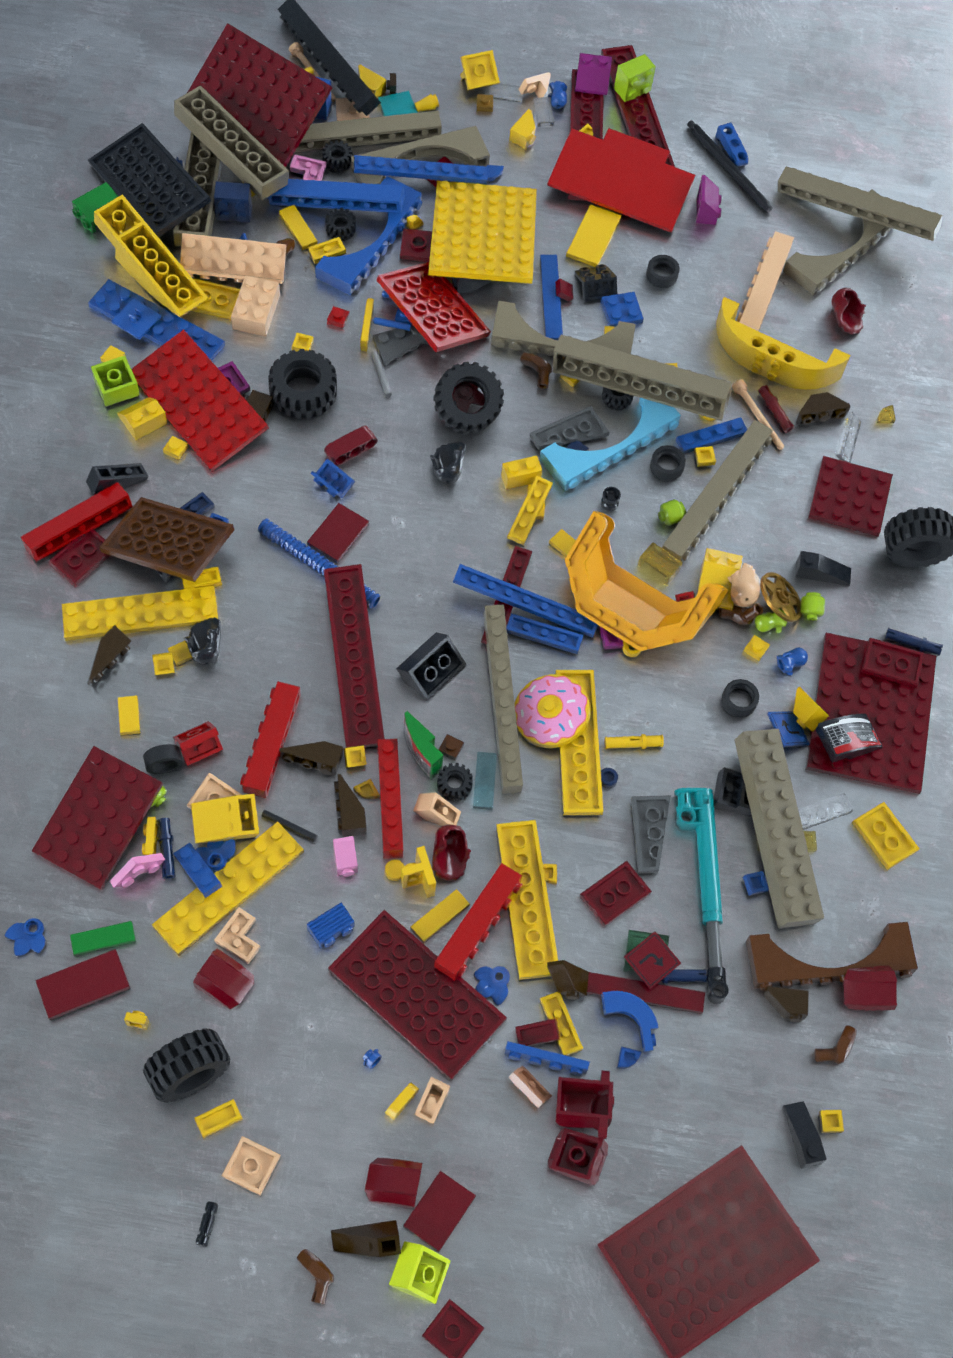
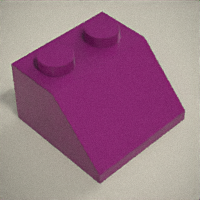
[575,53,612,95]
[696,175,722,225]

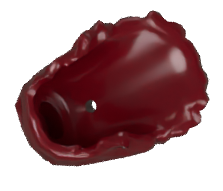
[831,288,866,335]
[432,824,471,881]

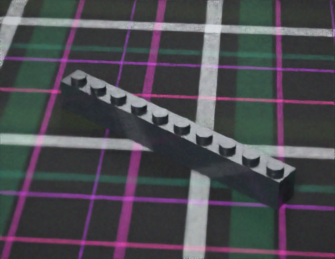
[277,0,381,116]

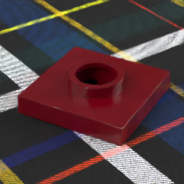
[400,228,432,262]

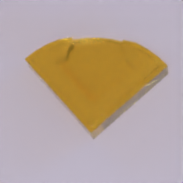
[877,405,896,423]

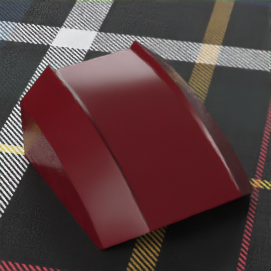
[193,948,254,1009]
[844,965,897,1011]
[548,1128,608,1186]
[365,1158,423,1210]

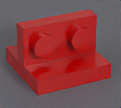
[173,721,223,766]

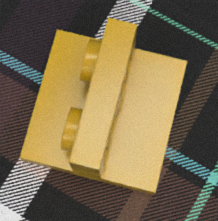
[460,50,500,90]
[401,846,436,898]

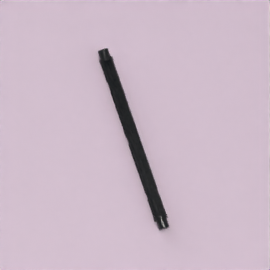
[687,120,773,213]

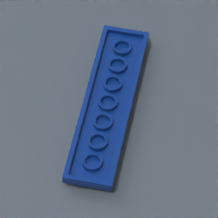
[88,279,225,361]

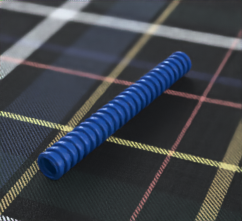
[258,518,380,608]

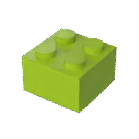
[614,54,656,102]
[91,356,140,407]

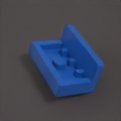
[310,459,356,498]

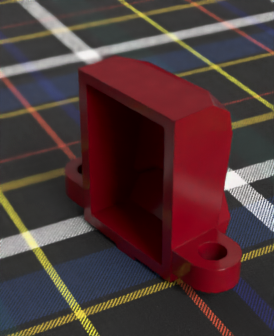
[555,1070,615,1139]

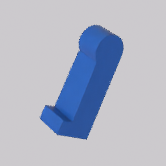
[715,122,749,167]

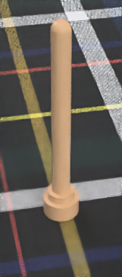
[289,42,336,102]
[731,379,784,450]

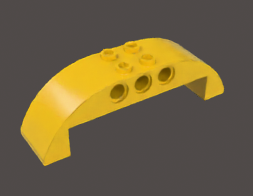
[716,297,851,390]

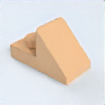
[518,72,551,101]
[414,1077,450,1124]

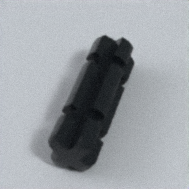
[196,1201,218,1247]

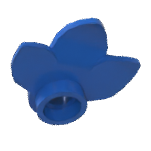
[196,839,236,872]
[4,918,45,956]
[474,966,510,1006]

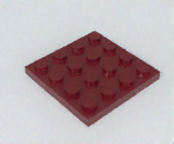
[808,456,893,537]

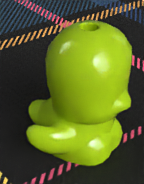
[755,609,787,633]

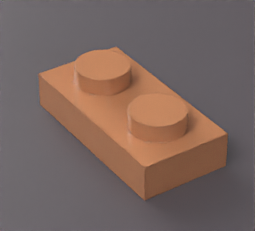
[509,1065,552,1108]

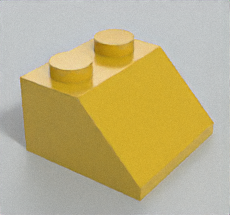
[117,397,167,440]

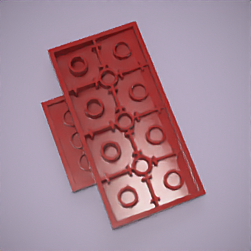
[547,128,696,233]

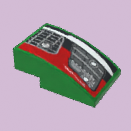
[404,711,444,780]

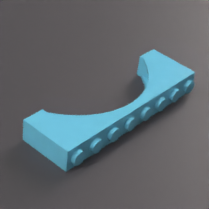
[539,398,681,491]

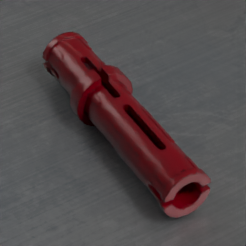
[758,385,794,433]

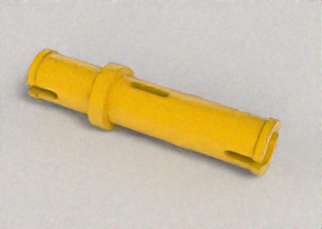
[604,734,664,749]

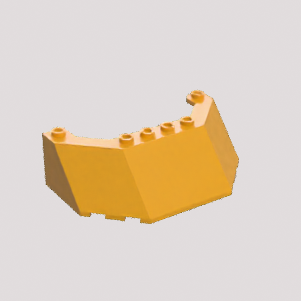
[565,511,729,651]

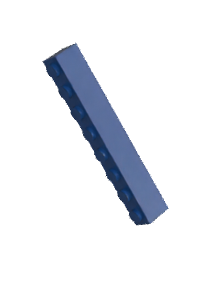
[268,179,405,213]

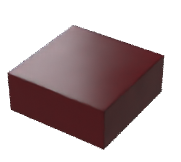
[555,278,574,302]

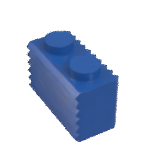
[306,902,355,948]

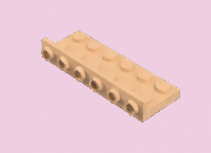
[180,233,287,284]

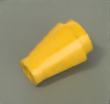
[414,94,439,112]

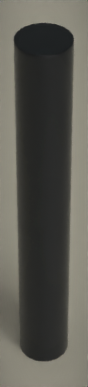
[261,810,318,842]

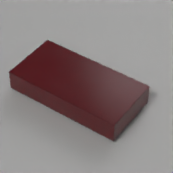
[515,1018,561,1047]

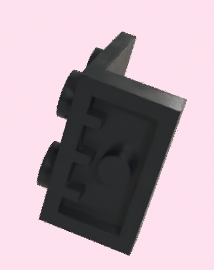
[575,264,618,302]

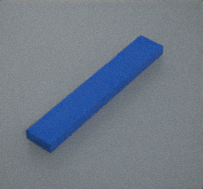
[540,255,563,340]

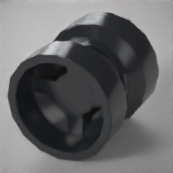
[601,486,621,511]

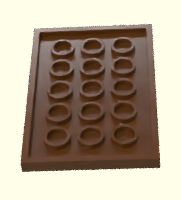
[99,497,235,582]

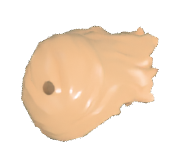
[728,563,760,608]

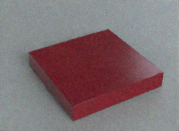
[422,1299,484,1358]

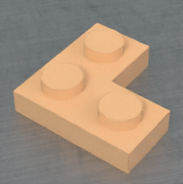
[214,907,260,964]

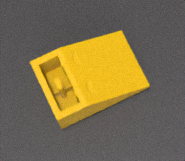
[191,794,259,844]

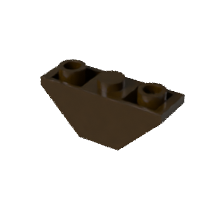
[796,392,851,425]

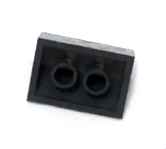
[396,632,466,701]

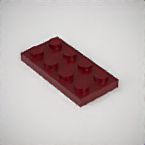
[35,949,130,1020]

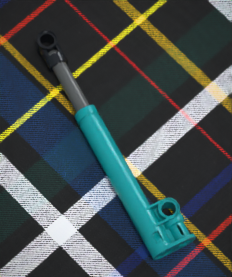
[674,788,729,1004]

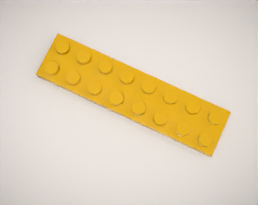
[62,586,218,641]
[555,670,603,816]
[496,820,558,980]
[152,821,304,956]

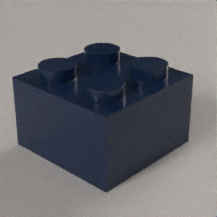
[214,181,252,222]

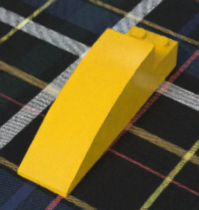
[94,194,208,317]

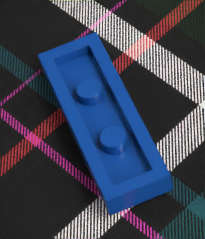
[173,843,222,898]

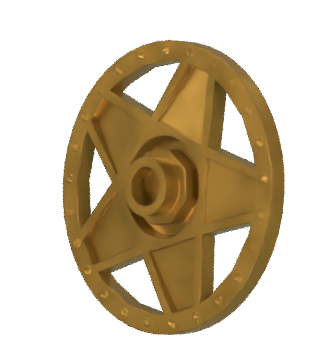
[760,572,802,622]

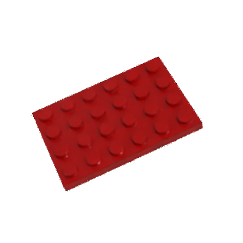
[376,262,491,352]

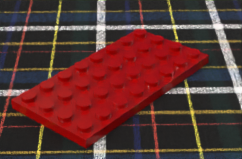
[131,329,269,472]

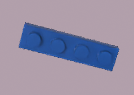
[676,417,747,454]
[506,613,583,654]
[504,1041,590,1076]

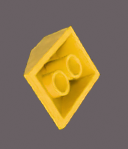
[697,548,743,610]

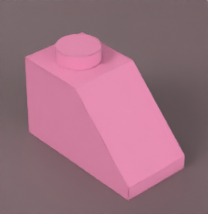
[333,836,358,877]

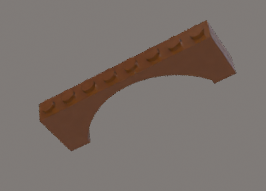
[746,922,918,991]

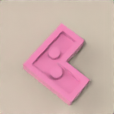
[290,154,327,181]
[110,853,165,888]

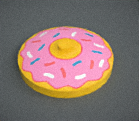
[514,674,591,748]

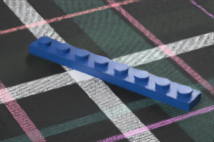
[354,155,488,184]
[453,564,598,638]

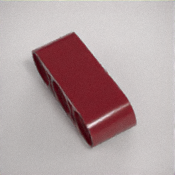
[324,425,378,466]

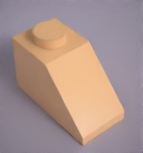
[413,793,461,826]

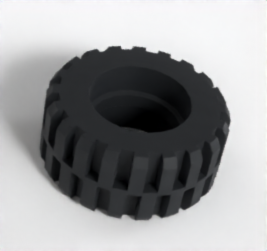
[268,349,337,419]
[433,361,504,434]
[884,507,953,568]
[143,1028,230,1103]

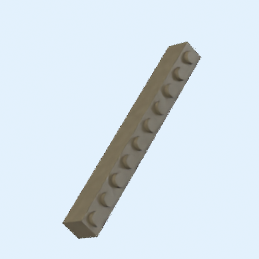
[294,111,442,153]
[778,166,943,241]
[660,420,773,565]
[484,605,523,794]

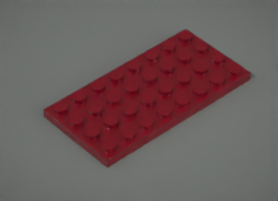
[328,910,507,1081]

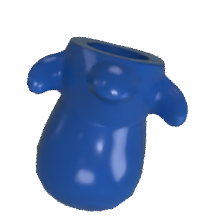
[548,81,567,109]
[777,647,808,676]

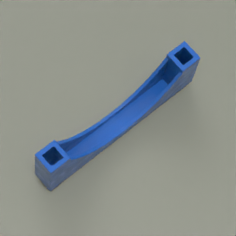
[315,176,422,296]

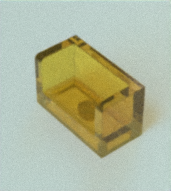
[638,542,682,586]

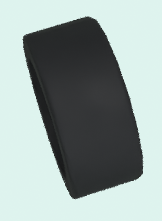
[646,255,680,288]
[650,445,686,481]
[721,679,760,718]
[143,744,183,774]

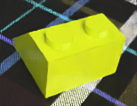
[389,1241,451,1304]

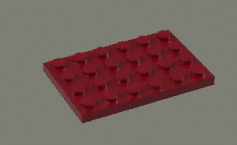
[32,746,164,890]

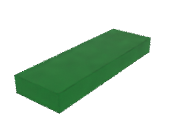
[70,921,136,956]

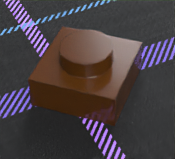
[438,734,464,761]

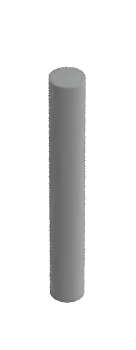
[371,350,392,397]

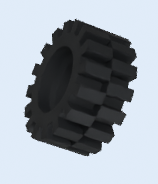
[322,140,352,172]
[325,208,356,241]
[602,387,634,410]
[437,763,473,801]

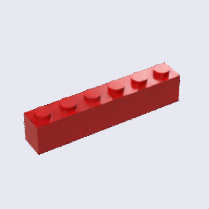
[20,482,133,562]
[240,681,301,798]
[378,739,403,859]
[434,863,523,980]

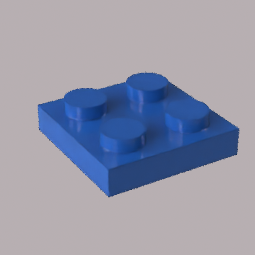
[601,291,644,327]

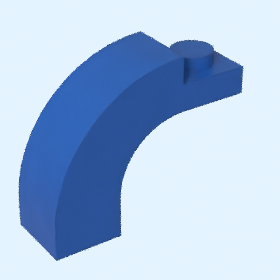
[601,991,659,1053]

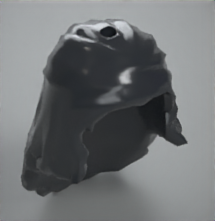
[430,441,466,484]
[184,617,221,665]

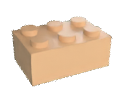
[231,275,280,337]

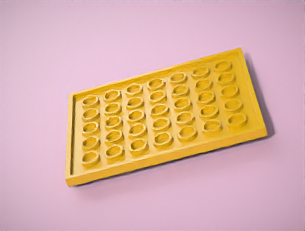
[428,181,537,284]

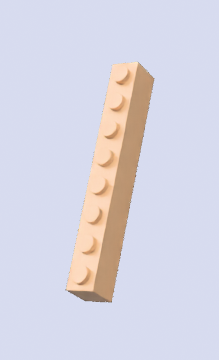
[737,231,794,331]

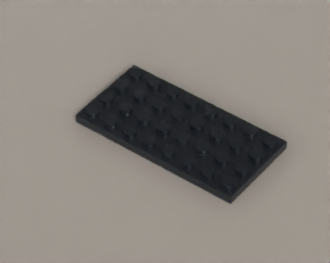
[88,123,211,238]

